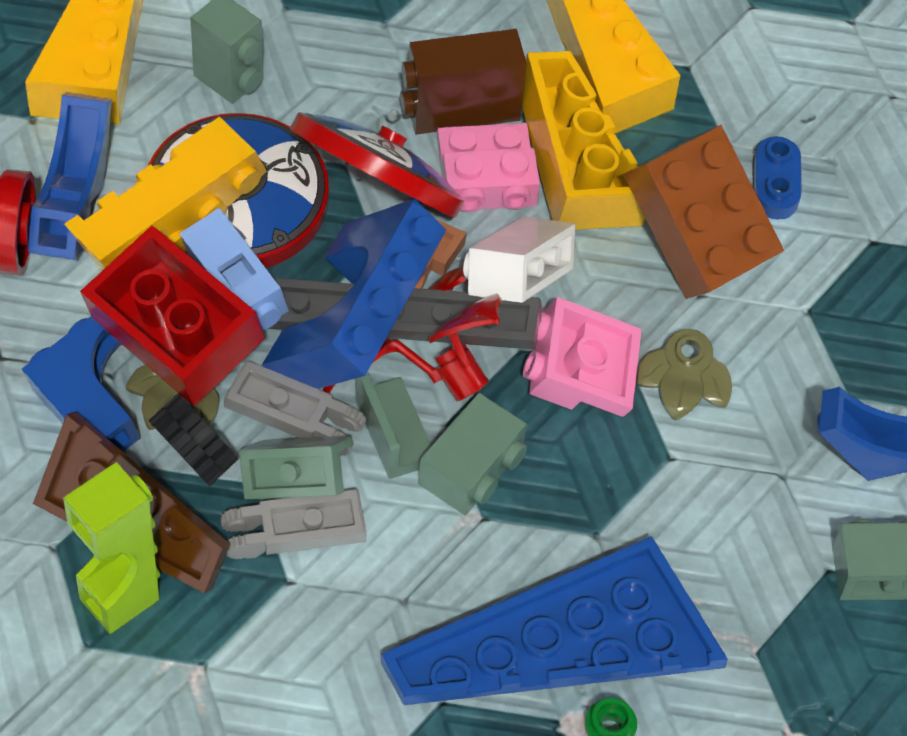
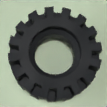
[148,393,239,486]

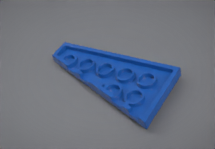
[381,536,728,705]

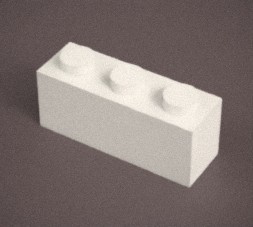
[463,216,575,303]

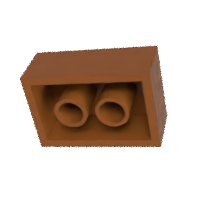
[623,125,784,299]

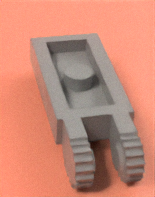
[224,361,367,456]
[220,489,367,560]

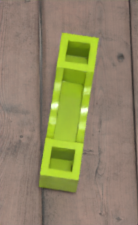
[63,462,160,634]

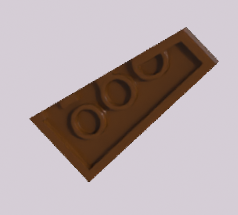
[33,411,230,593]

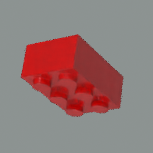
[80,225,265,407]

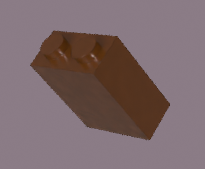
[400,29,527,135]

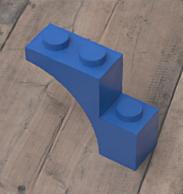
[28,92,112,260]
[817,387,907,481]

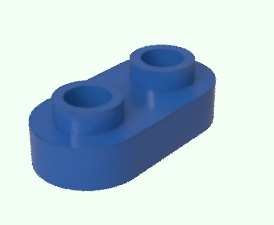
[753,136,802,220]

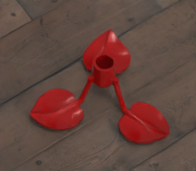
[323,265,502,401]

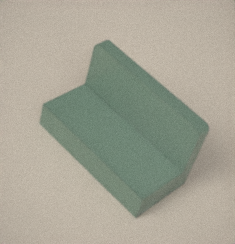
[355,372,431,479]
[239,436,353,500]

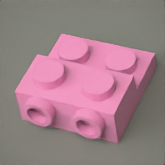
[437,123,540,212]
[523,297,642,417]

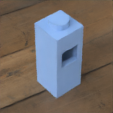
[179,208,289,330]

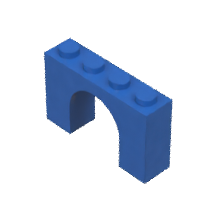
[262,198,446,389]
[22,316,255,452]

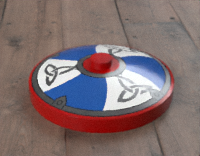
[289,112,465,218]
[148,113,329,268]

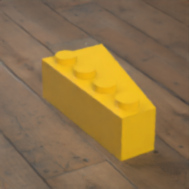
[25,0,143,124]
[547,0,681,134]
[522,51,645,230]
[64,116,267,270]

